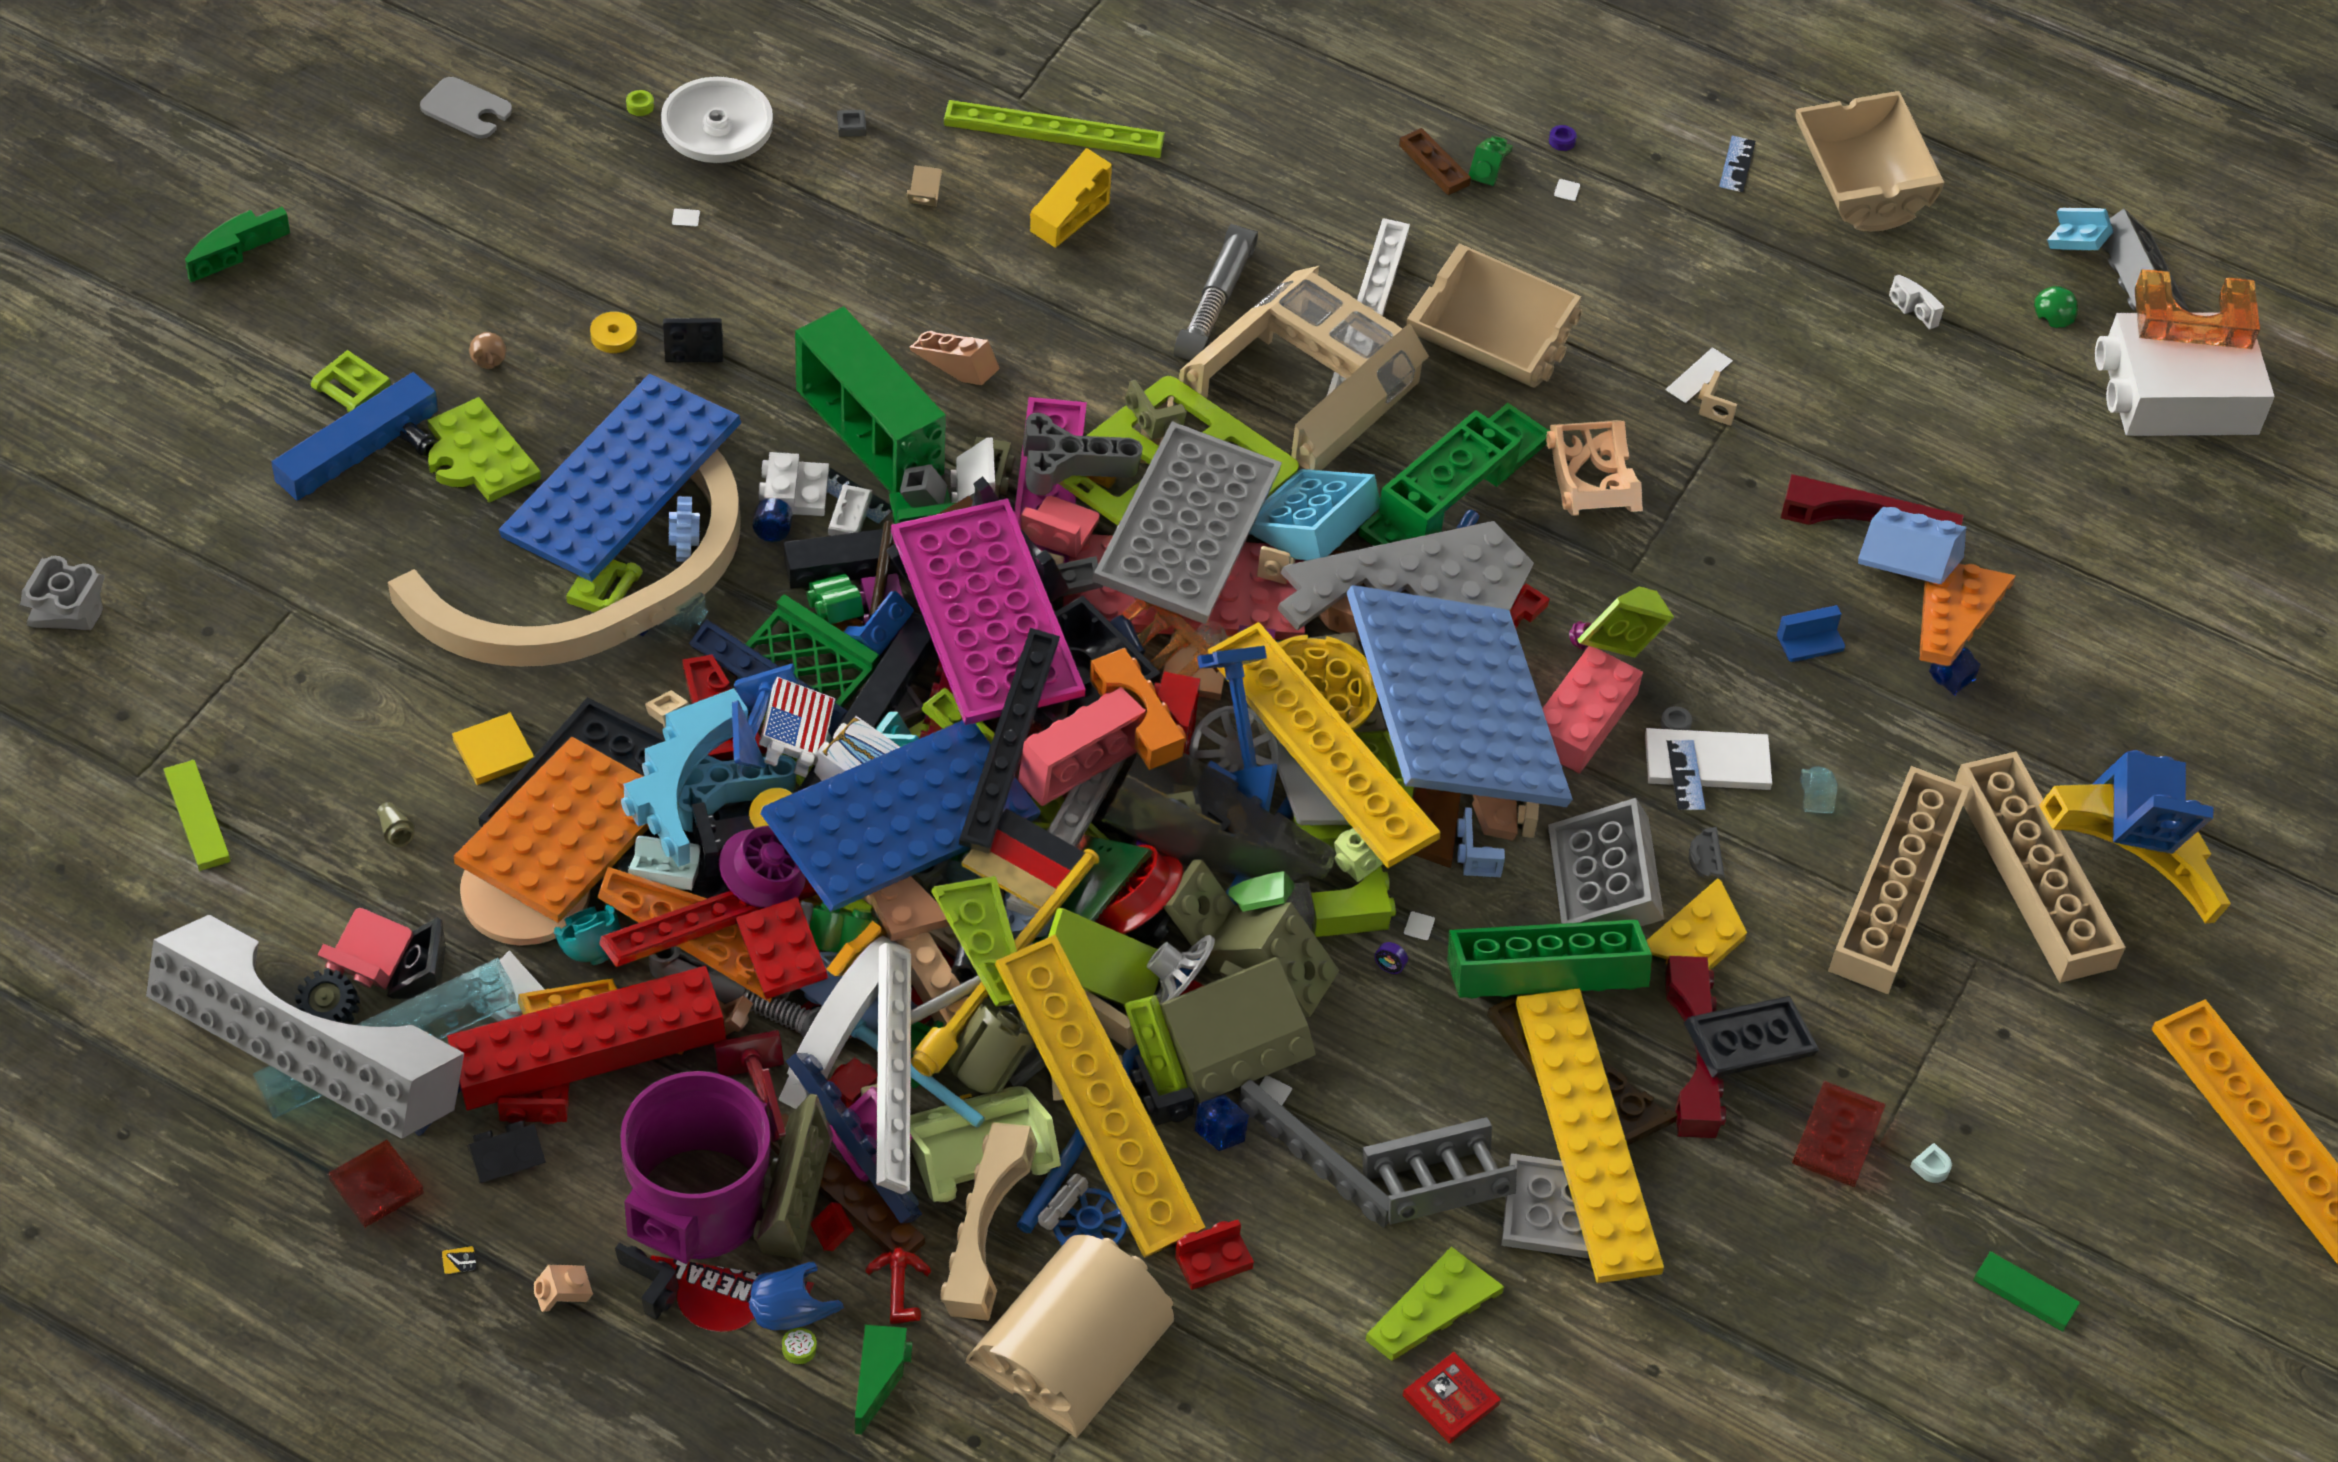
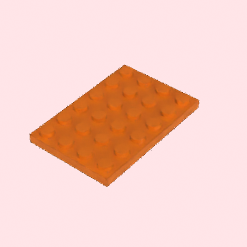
[454,737,649,923]

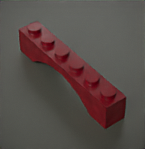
[1780,474,1964,526]
[1664,955,1726,1138]

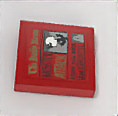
[1403,1352,1501,1444]

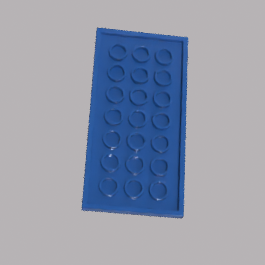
[498,374,741,582]
[760,720,1041,912]

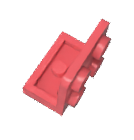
[1021,496,1099,558]
[318,908,413,990]

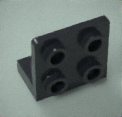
[663,318,723,363]
[692,802,755,877]

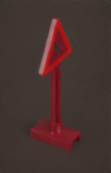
[713,1030,786,1143]

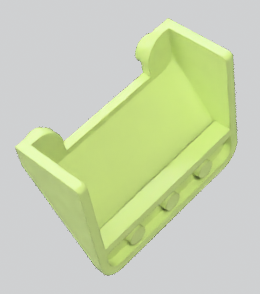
[910,1086,1061,1202]

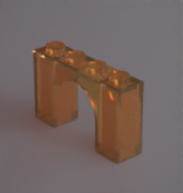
[2135,269,2260,349]

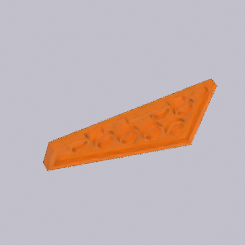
[1919,564,2016,666]

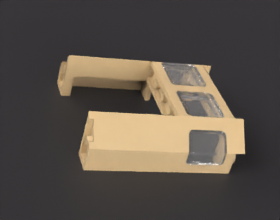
[1179,266,1429,470]

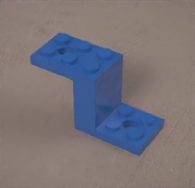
[2093,750,2213,854]

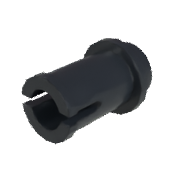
[400,422,437,456]

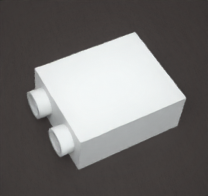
[2095,312,2275,436]

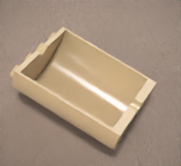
[1796,91,1944,232]
[1407,243,1582,388]
[966,1235,1174,1438]

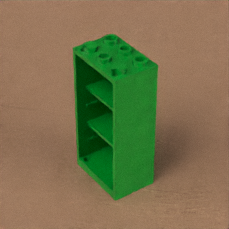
[795,306,946,493]

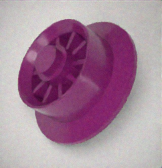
[719,826,805,909]

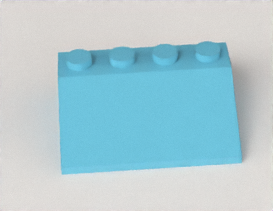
[1249,469,1380,560]

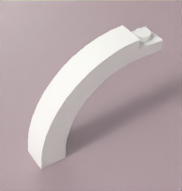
[778,935,911,1109]

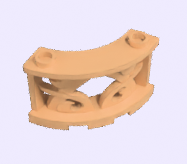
[1546,420,1643,516]

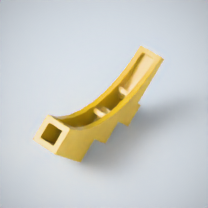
[2039,784,2231,924]

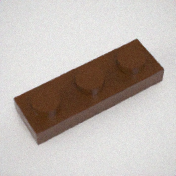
[1399,128,1471,195]

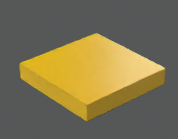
[452,712,534,785]

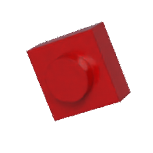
[810,1202,854,1251]

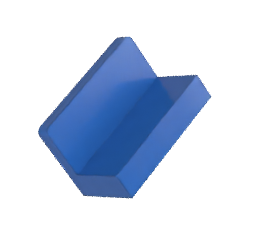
[1777,605,1845,662]

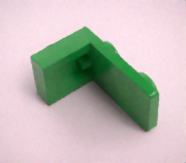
[1468,136,1513,186]

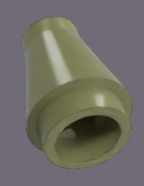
[377,802,414,847]

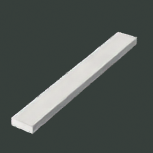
[876,943,911,1194]

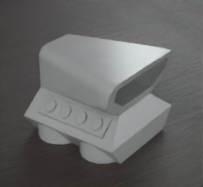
[20,556,105,630]

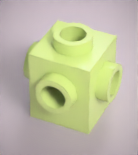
[1334,828,1382,882]

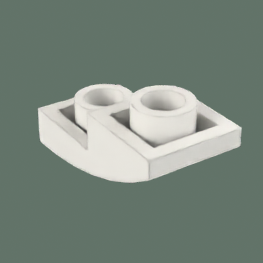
[1889,275,1944,329]

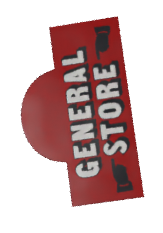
[650,1255,814,1332]

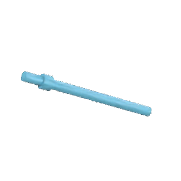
[851,1018,985,1128]

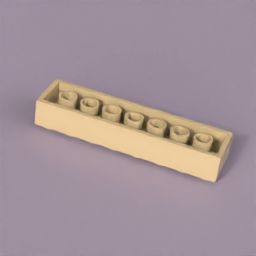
[1955,751,2126,983]
[1828,766,1970,994]

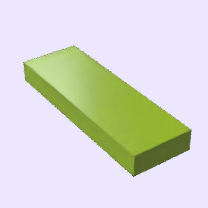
[1124,995,1187,1096]

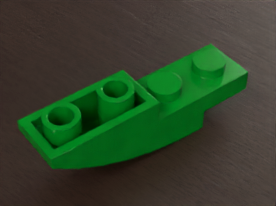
[185,207,290,282]

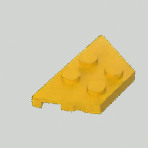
[1646,878,1747,970]

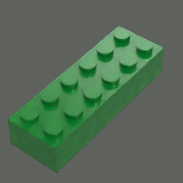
[1447,919,1652,999]

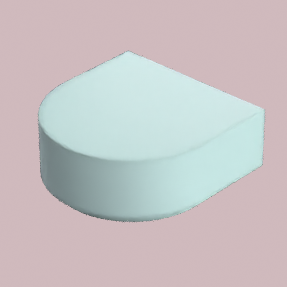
[1910,1143,1952,1183]

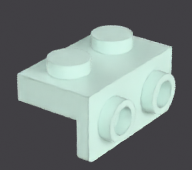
[628,836,701,891]

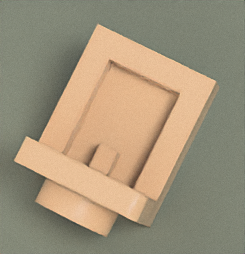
[534,1265,593,1312]

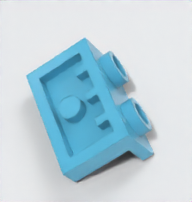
[2047,208,2113,250]

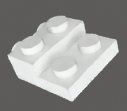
[759,452,829,516]

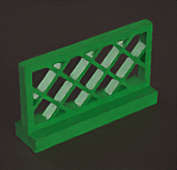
[746,594,880,708]

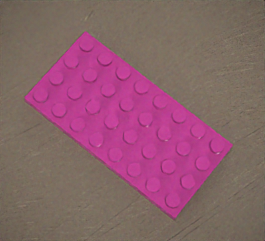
[891,499,1085,725]

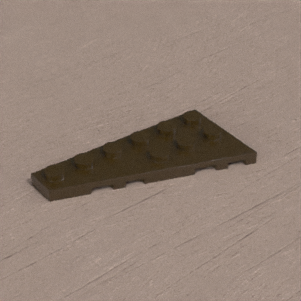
[1487,996,1678,1146]

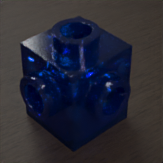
[1929,647,1981,696]
[1194,1094,1249,1151]

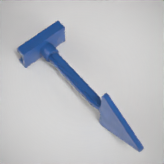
[1197,646,1277,834]
[732,663,802,769]

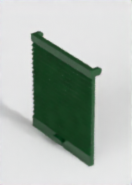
[1035,835,1153,941]

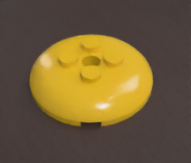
[1278,635,1378,731]

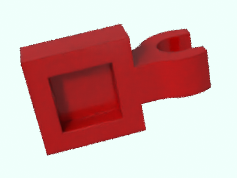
[1510,583,1550,629]

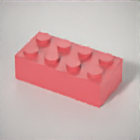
[1542,646,1643,774]
[1018,687,1146,806]

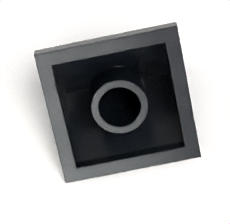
[387,917,446,1000]

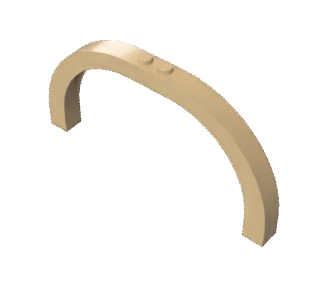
[388,449,741,667]

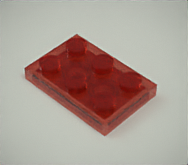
[1792,1081,1886,1187]

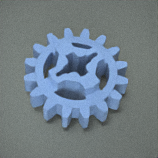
[669,496,700,562]

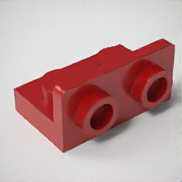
[498,1083,570,1124]
[1175,1219,1254,1290]

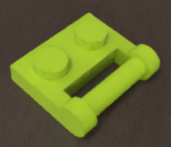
[311,350,391,412]
[566,560,643,612]

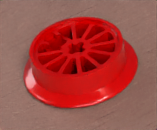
[1095,845,1183,934]

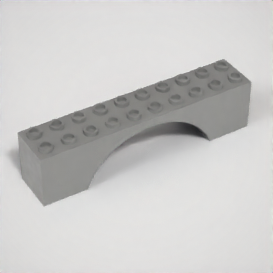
[146,915,464,1139]

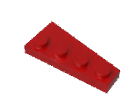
[682,654,767,761]

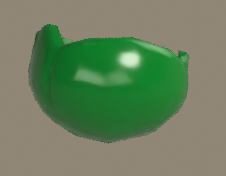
[2034,286,2078,328]

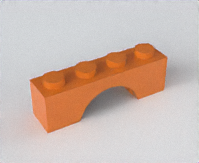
[1090,648,1186,770]

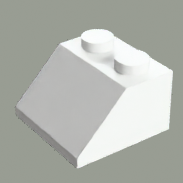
[950,438,995,503]

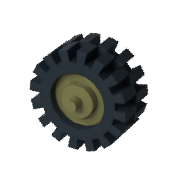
[295,969,360,1023]

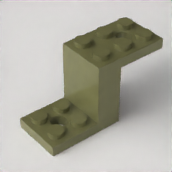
[1164,860,1340,1017]

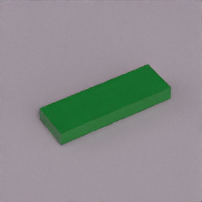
[1973,1251,2080,1332]

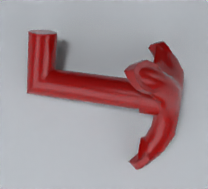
[865,1247,931,1324]

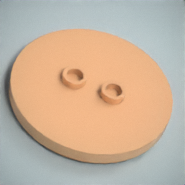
[460,870,590,945]

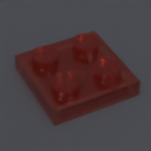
[328,1140,424,1228]

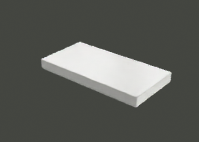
[1645,728,1772,790]

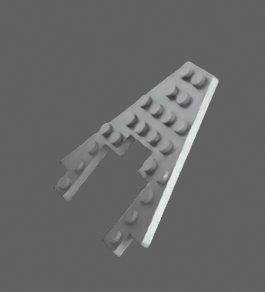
[1278,521,1534,727]

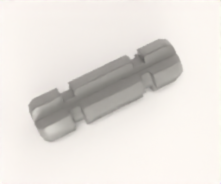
[1038,1174,1088,1230]

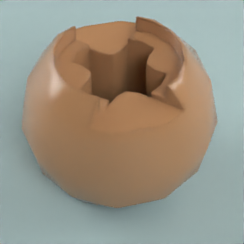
[469,332,506,369]

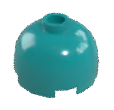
[554,905,621,965]

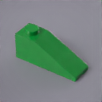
[855,1325,913,1435]

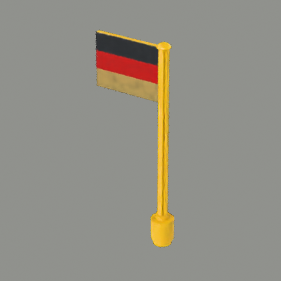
[911,808,1099,1077]

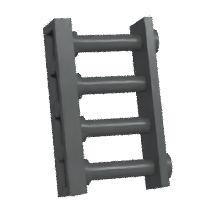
[1363,1117,1517,1225]

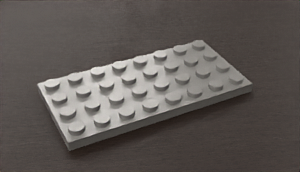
[1092,421,1282,624]

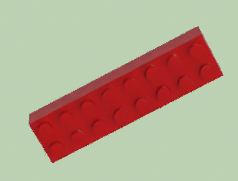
[447,966,726,1111]

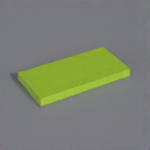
[1048,908,1159,1007]

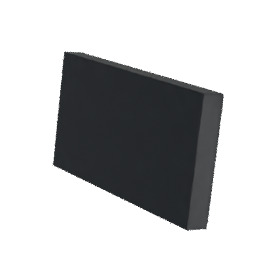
[1684,996,1819,1078]

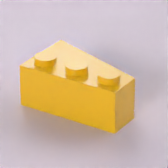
[1030,148,1112,248]

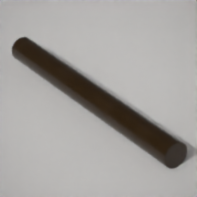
[869,521,895,618]

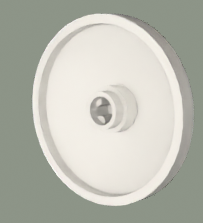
[661,77,773,163]

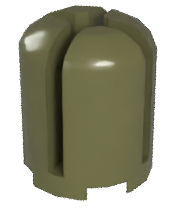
[948,998,1034,1094]

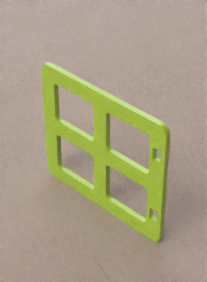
[1058,376,1299,525]

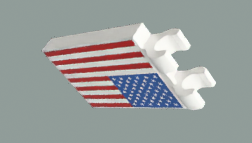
[759,677,835,778]

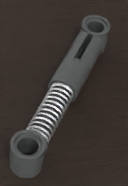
[1174,224,1258,361]
[649,946,822,1037]

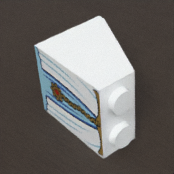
[814,716,900,781]

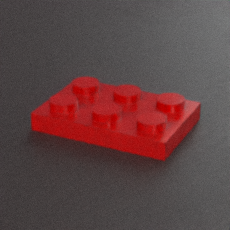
[736,897,828,1000]

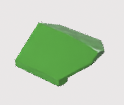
[1228,871,1295,912]

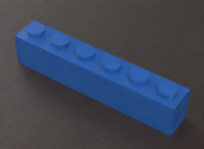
[271,372,438,501]

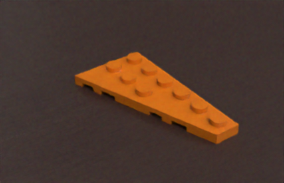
[597,867,772,1003]

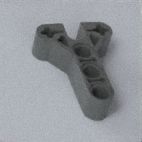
[1023,413,1143,495]

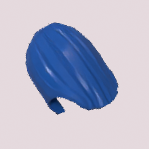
[749,1262,844,1331]

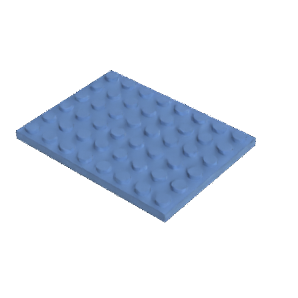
[1347,585,1573,807]

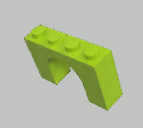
[1291,816,1396,937]

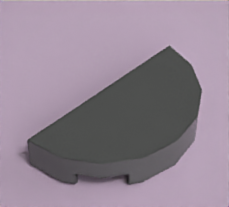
[1688,827,1725,884]

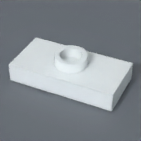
[828,484,872,536]

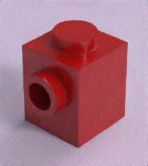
[828,1057,878,1108]

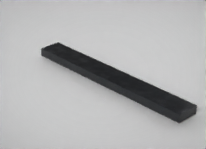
[958,628,1060,853]

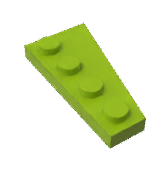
[931,876,1017,1007]
[1365,1246,1504,1361]

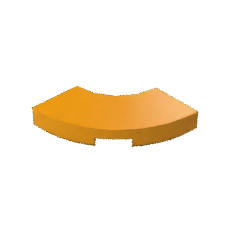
[826,921,887,976]

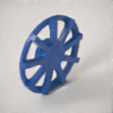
[1053,1188,1127,1246]

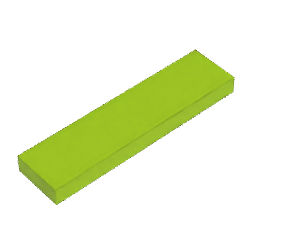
[163,760,231,871]

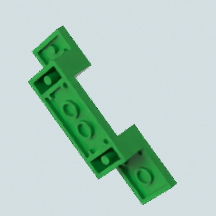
[1358,403,1549,546]

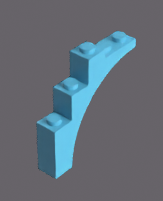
[621,688,748,867]

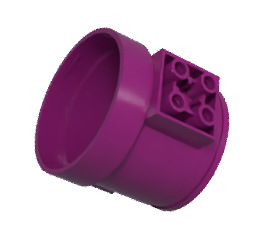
[620,1071,771,1264]

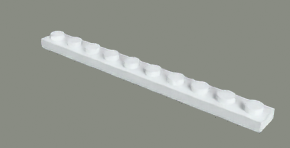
[1327,218,1410,396]

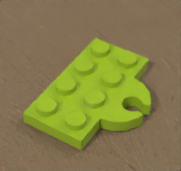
[428,397,541,503]

